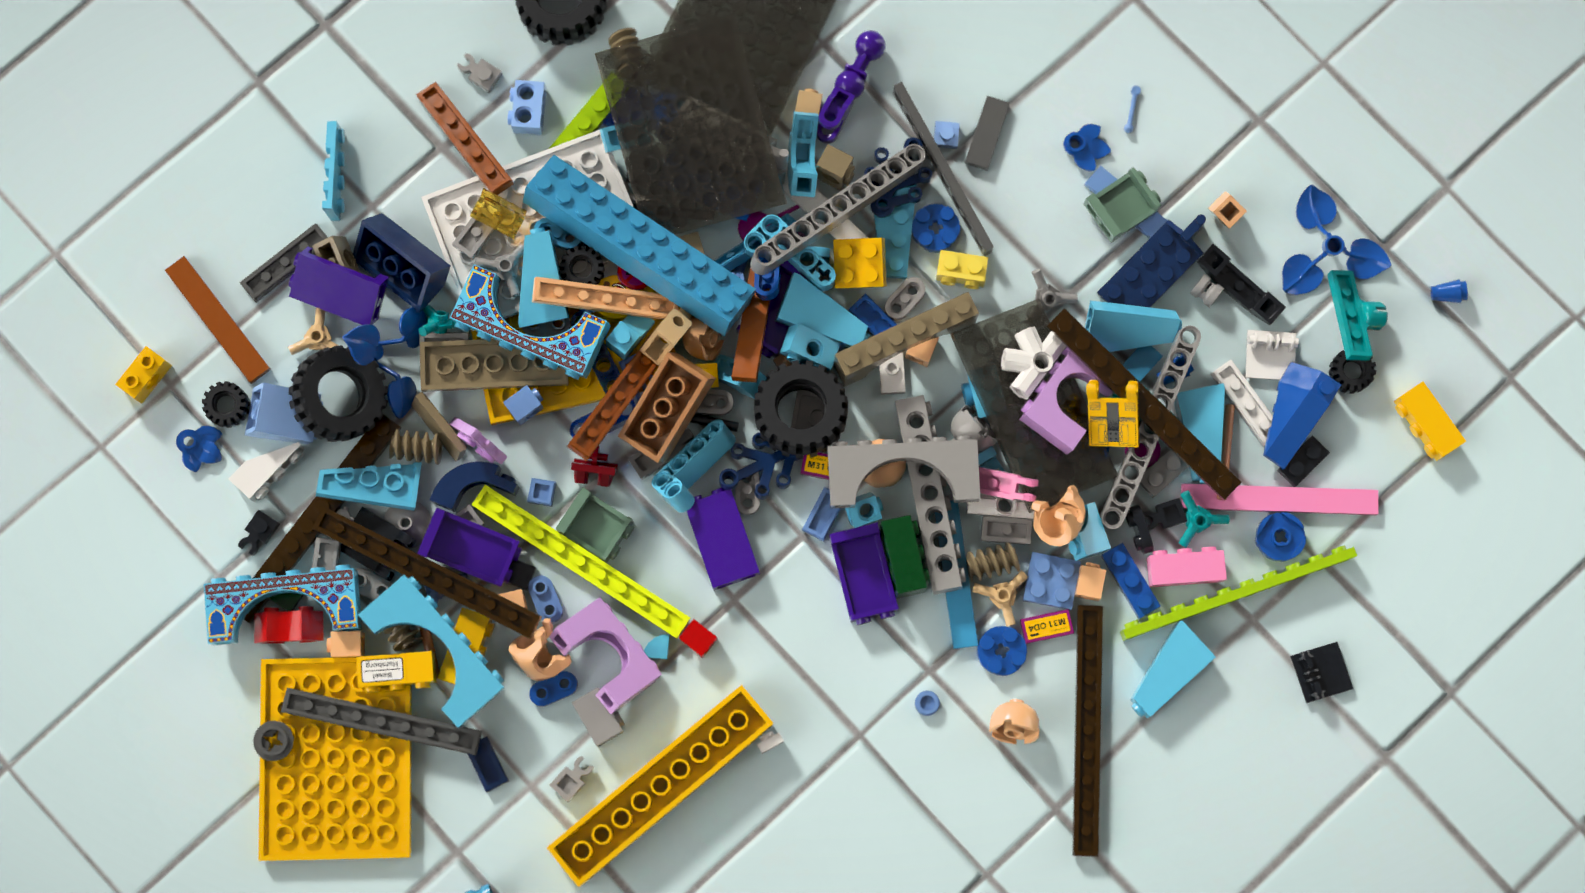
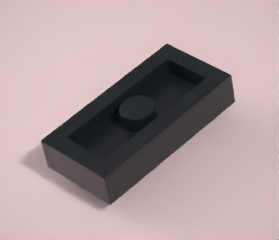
[1277,435,1330,487]

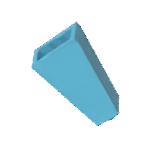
[518,227,570,328]
[775,272,869,348]
[1085,300,1182,352]
[1174,383,1225,484]
[1130,620,1216,718]

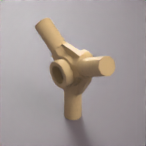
[288,307,338,355]
[972,570,1028,627]

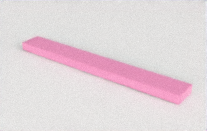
[1181,484,1378,515]

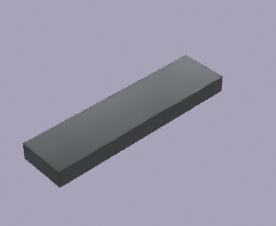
[240,223,328,302]

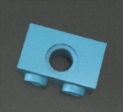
[780,323,840,371]

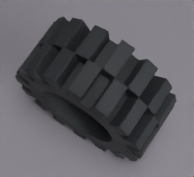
[559,245,605,285]
[1328,350,1377,394]
[202,381,250,428]

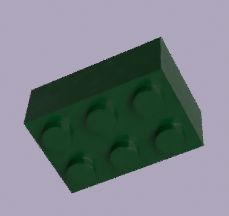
[880,515,930,599]

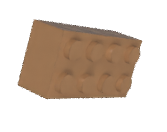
[618,352,716,463]

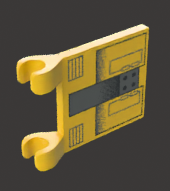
[1086,380,1139,447]

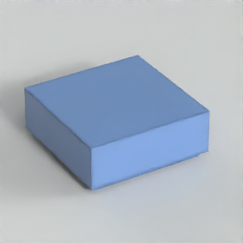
[527,478,557,507]

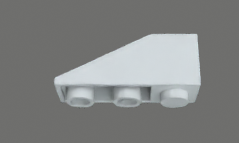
[228,442,306,502]

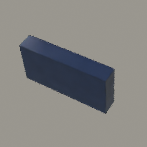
[468,736,509,793]

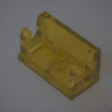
[470,188,527,239]

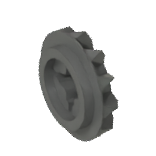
[253,721,294,761]

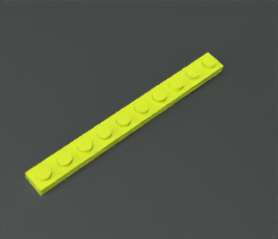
[472,485,691,639]

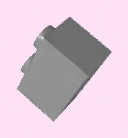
[572,688,625,747]

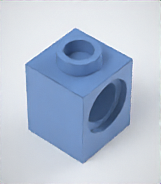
[503,385,544,426]

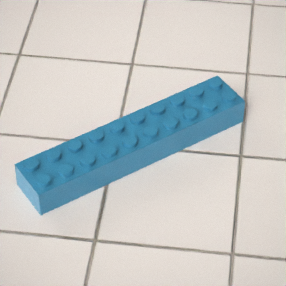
[523,155,756,336]

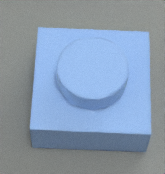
[934,121,960,149]

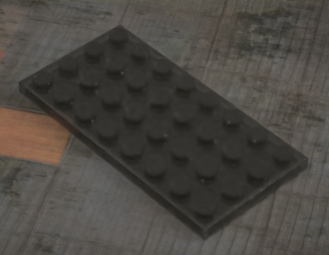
[950,299,1118,514]

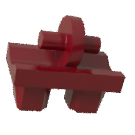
[571,446,618,487]

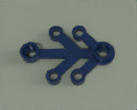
[864,137,933,218]
[719,433,799,500]

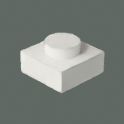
[757,731,784,754]

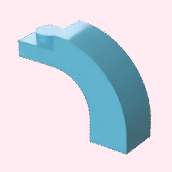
[788,111,819,197]

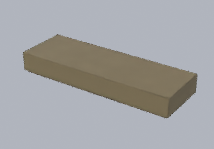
[411,392,467,461]

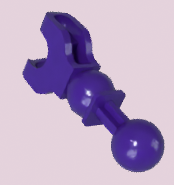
[816,30,886,143]

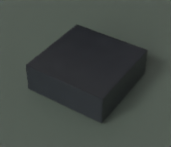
[508,560,536,591]

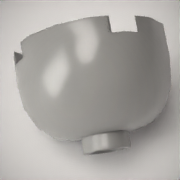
[951,405,998,453]

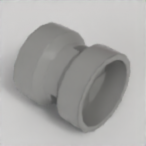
[1190,274,1224,308]

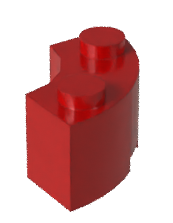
[254,606,323,644]

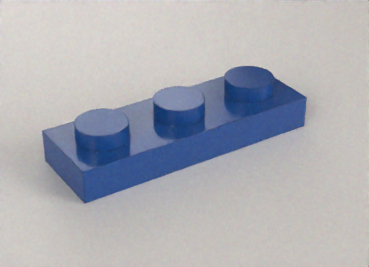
[1101,543,1161,619]

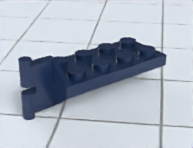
[1097,214,1206,308]

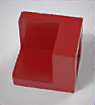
[679,619,718,658]

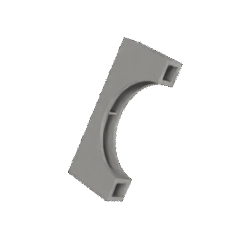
[828,436,981,509]

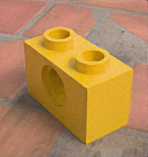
[115,346,172,404]

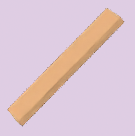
[532,277,679,320]

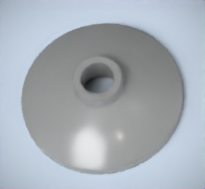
[383,502,431,549]

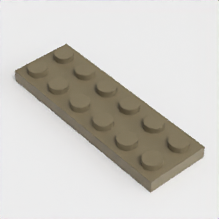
[420,336,569,392]

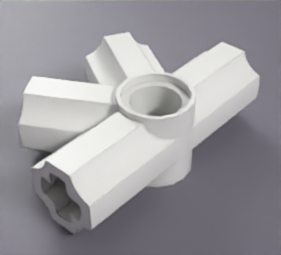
[1001,326,1066,400]
[966,469,1042,520]

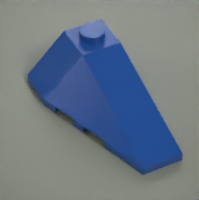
[1263,362,1341,469]

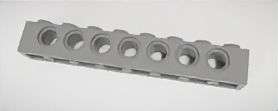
[895,395,966,595]

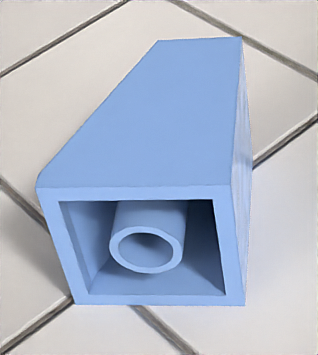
[245,382,323,444]

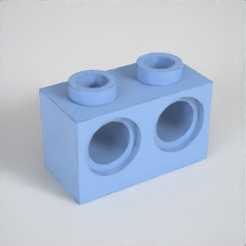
[508,80,546,135]

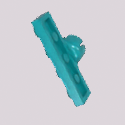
[1327,270,1388,361]

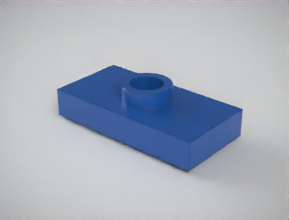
[848,293,897,336]

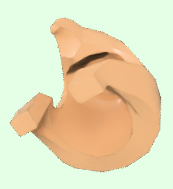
[1031,485,1086,547]
[508,618,571,681]

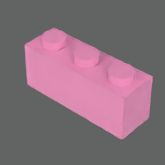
[1146,547,1227,587]

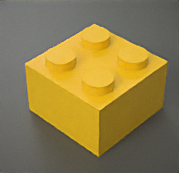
[833,238,887,288]

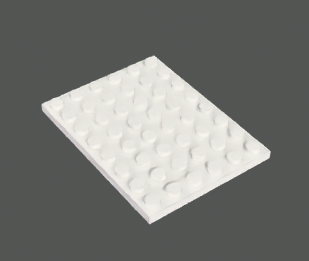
[421,130,633,331]

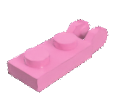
[979,467,1039,502]

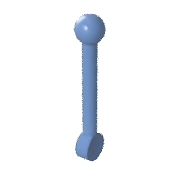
[1124,86,1141,133]

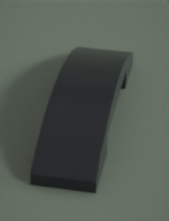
[1197,243,1286,326]

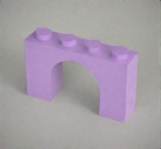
[1019,346,1113,455]
[549,597,662,714]

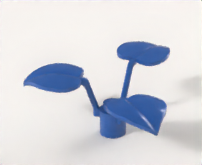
[1282,185,1391,295]
[342,307,428,419]

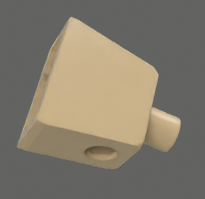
[640,308,692,366]

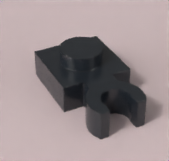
[1143,498,1187,531]
[238,509,280,556]

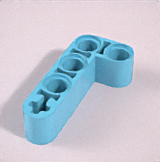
[744,214,836,291]
[652,419,736,513]

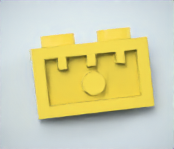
[936,250,988,289]

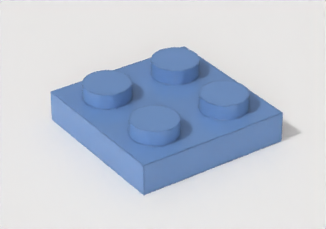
[1022,552,1081,610]

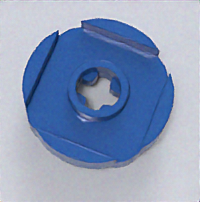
[912,204,960,253]
[1255,512,1306,562]
[977,626,1027,676]

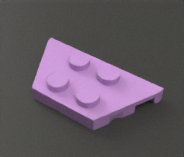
[449,417,507,464]

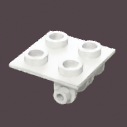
[1245,330,1299,380]

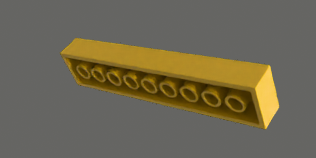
[547,685,774,887]

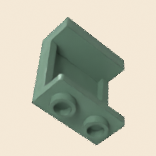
[1083,167,1161,243]
[556,487,634,563]

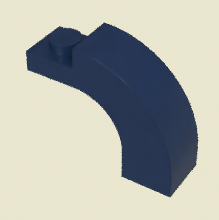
[429,461,520,513]

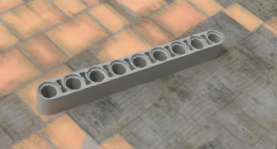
[750,144,926,275]
[1100,325,1201,529]

